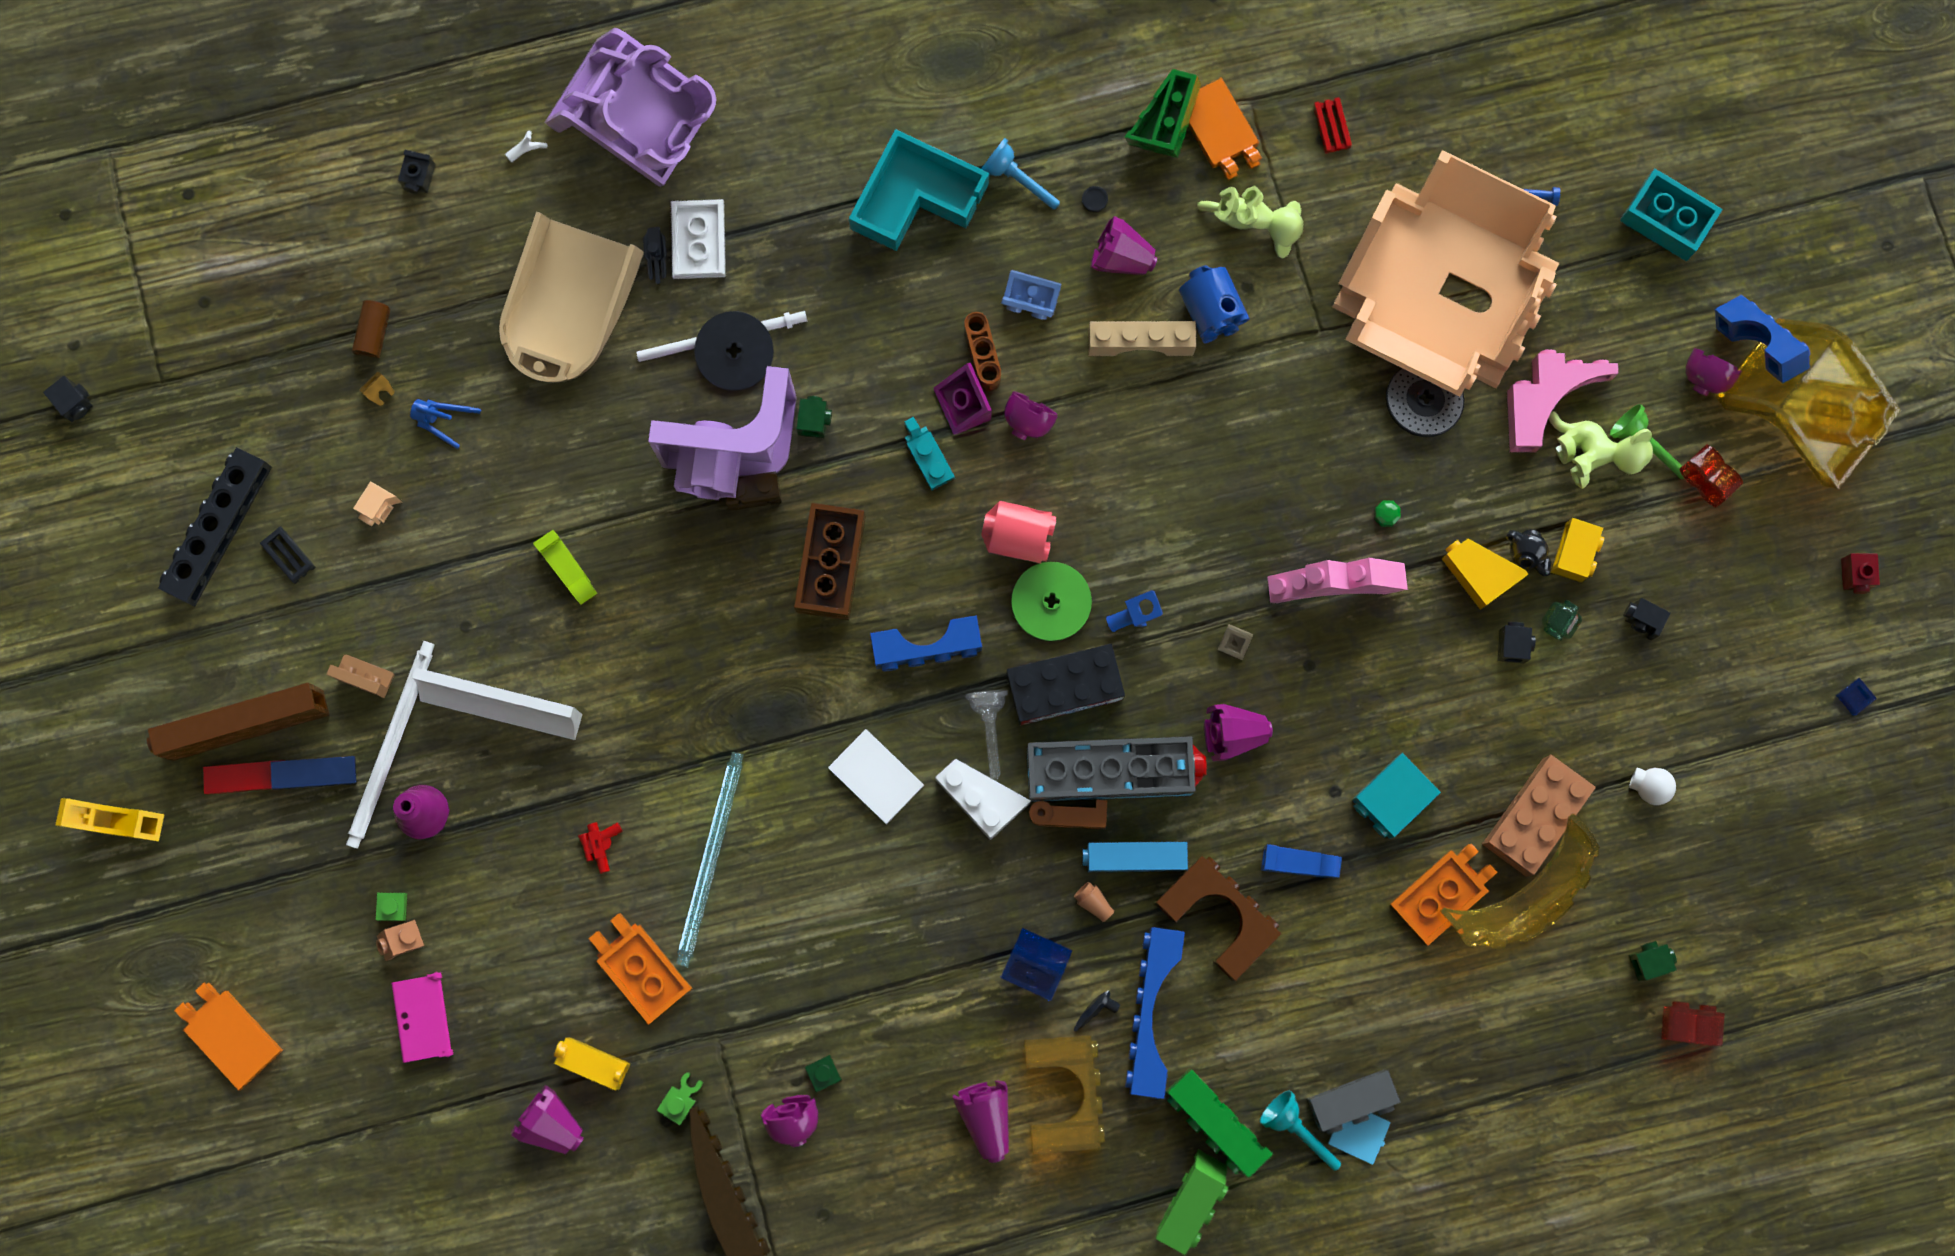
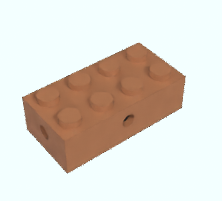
[1482,755,1596,877]

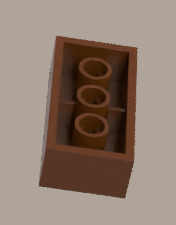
[794,503,866,620]

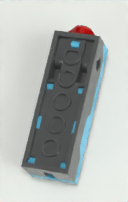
[1027,737,1207,802]

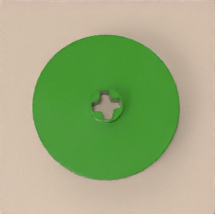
[1012,562,1092,641]

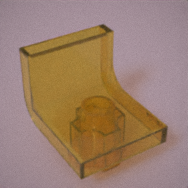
[1715,318,1901,489]

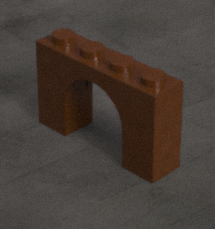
[1154,856,1281,981]

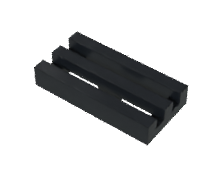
[260,526,316,584]

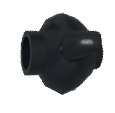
[1506,529,1552,577]

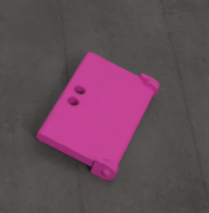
[392,972,453,1063]

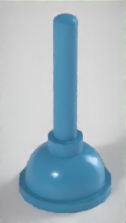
[981,138,1060,209]

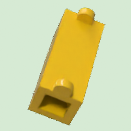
[554,1038,630,1090]

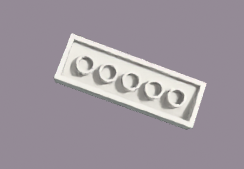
[412,668,582,740]

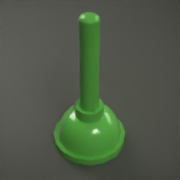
[1610,404,1689,479]

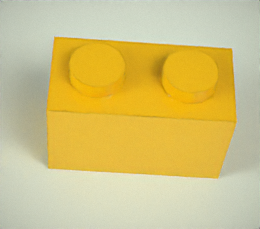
[1551,518,1604,582]

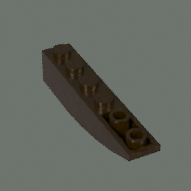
[690,1106,771,1256]

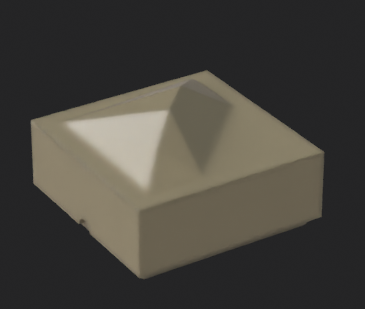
[1218,624,1253,660]

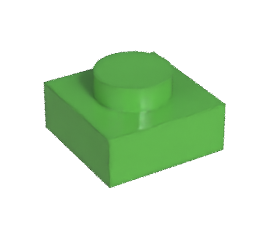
[376,893,407,921]

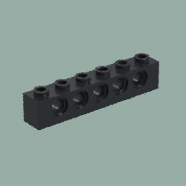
[158,447,272,607]

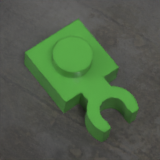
[657,1072,703,1125]

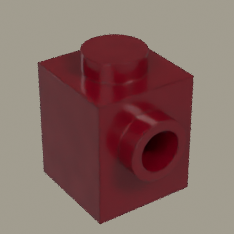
[1841,553,1880,594]

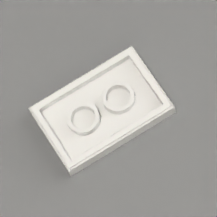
[671,200,726,279]
[828,729,924,825]

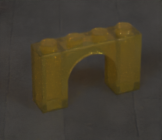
[1024,1035,1105,1154]

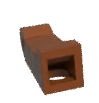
[1029,800,1107,830]

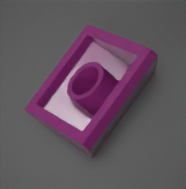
[933,363,992,435]

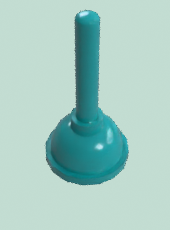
[1260,1091,1341,1171]

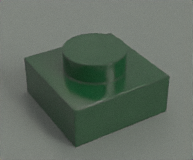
[805,1055,842,1092]

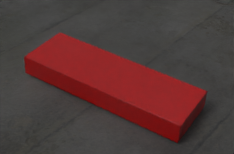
[203,760,286,795]

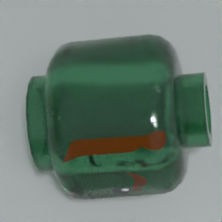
[1542,600,1582,641]

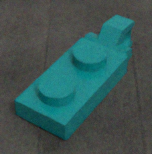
[904,417,955,490]

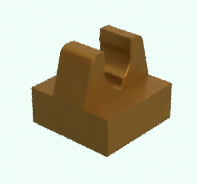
[359,372,394,406]

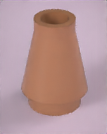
[1074,882,1114,922]

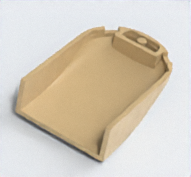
[499,212,644,383]

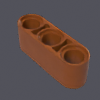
[964,312,1001,391]

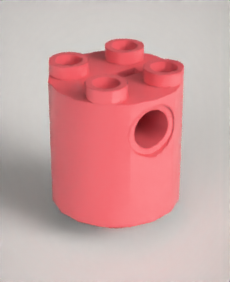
[981,501,1056,564]

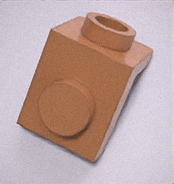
[376,920,424,961]

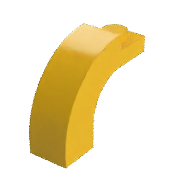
[56,798,164,841]

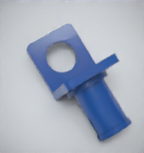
[1106,590,1163,632]

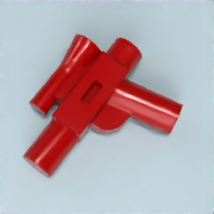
[578,822,623,874]

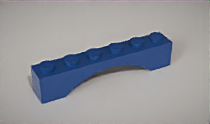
[1125,927,1185,1099]

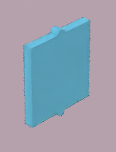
[1328,1113,1391,1165]

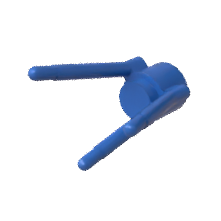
[410,399,481,449]

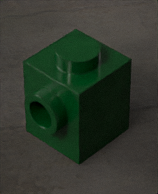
[796,396,832,438]
[1629,941,1677,981]

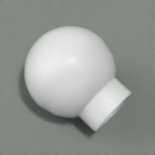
[1629,768,1676,805]

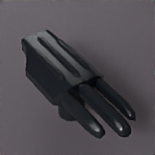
[643,227,667,284]

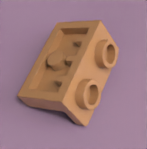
[326,655,394,698]

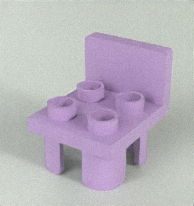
[545,28,717,187]

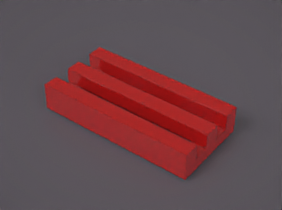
[1313,97,1352,153]

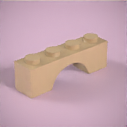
[1088,321,1196,356]

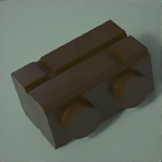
[725,471,782,511]

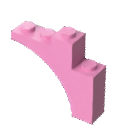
[1507,350,1618,452]
[1268,558,1408,603]

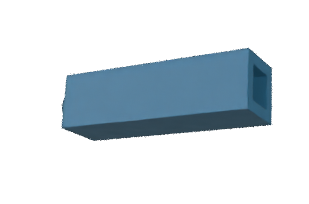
[1082,842,1188,872]

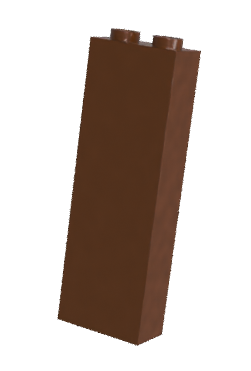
[147,682,330,761]

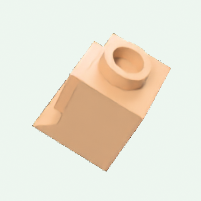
[353,481,402,526]

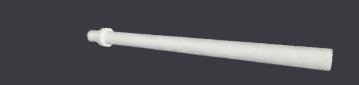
[637,311,807,362]

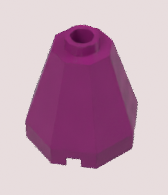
[1090,216,1158,275]
[1204,704,1273,761]
[511,1085,583,1154]

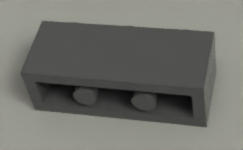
[1307,1070,1400,1134]

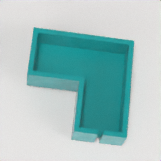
[849,129,989,251]

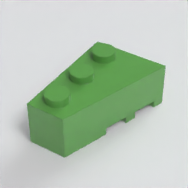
[1156,1149,1228,1255]

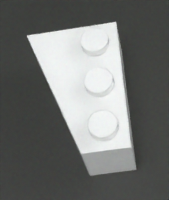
[935,759,1031,840]

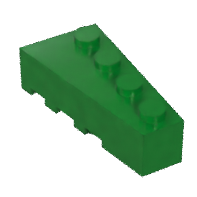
[1166,1069,1273,1178]

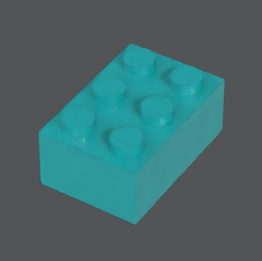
[1620,169,1723,261]

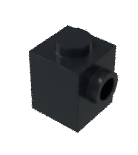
[43,376,93,422]
[1497,622,1536,664]

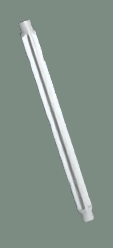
[346,641,435,849]

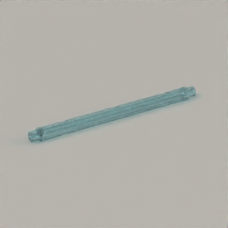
[676,752,744,967]

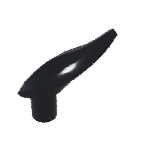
[1074,991,1120,1032]

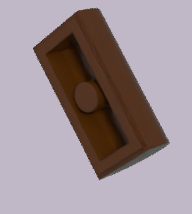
[352,300,390,359]

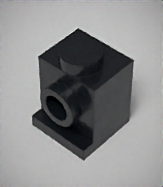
[398,150,436,194]
[1623,598,1670,640]

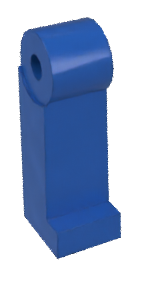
[1261,844,1342,878]

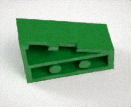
[1124,69,1201,158]

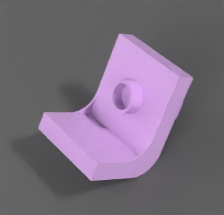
[648,366,797,500]

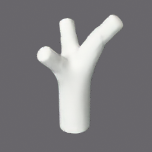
[506,131,548,162]

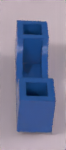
[1715,295,1811,384]
[870,615,982,672]

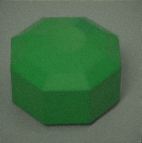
[1374,501,1401,527]

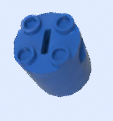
[1179,265,1250,343]

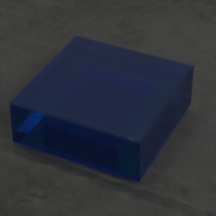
[1836,678,1877,716]

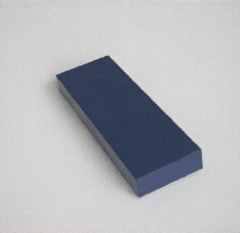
[271,756,357,790]

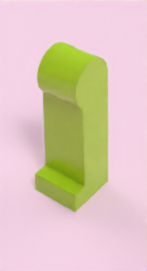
[533,530,598,605]

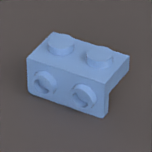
[1001,270,1062,320]

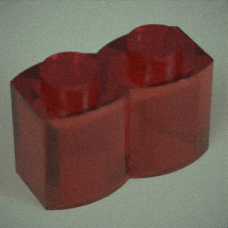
[1679,444,1743,508]
[1661,1001,1725,1047]

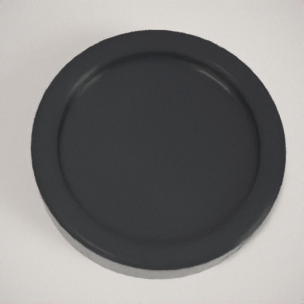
[1082,186,1108,212]

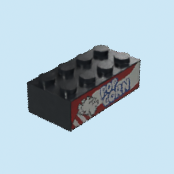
[1006,644,1125,726]

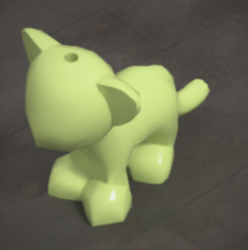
[1197,186,1303,258]
[1548,411,1653,489]

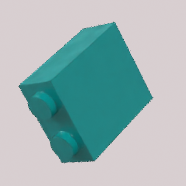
[1352,753,1441,839]

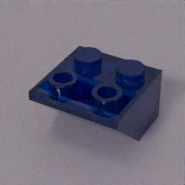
[1000,928,1072,1001]

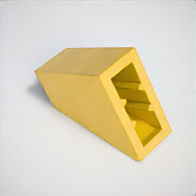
[1442,539,1528,610]

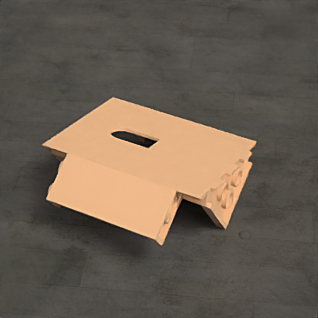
[1332,150,1559,397]

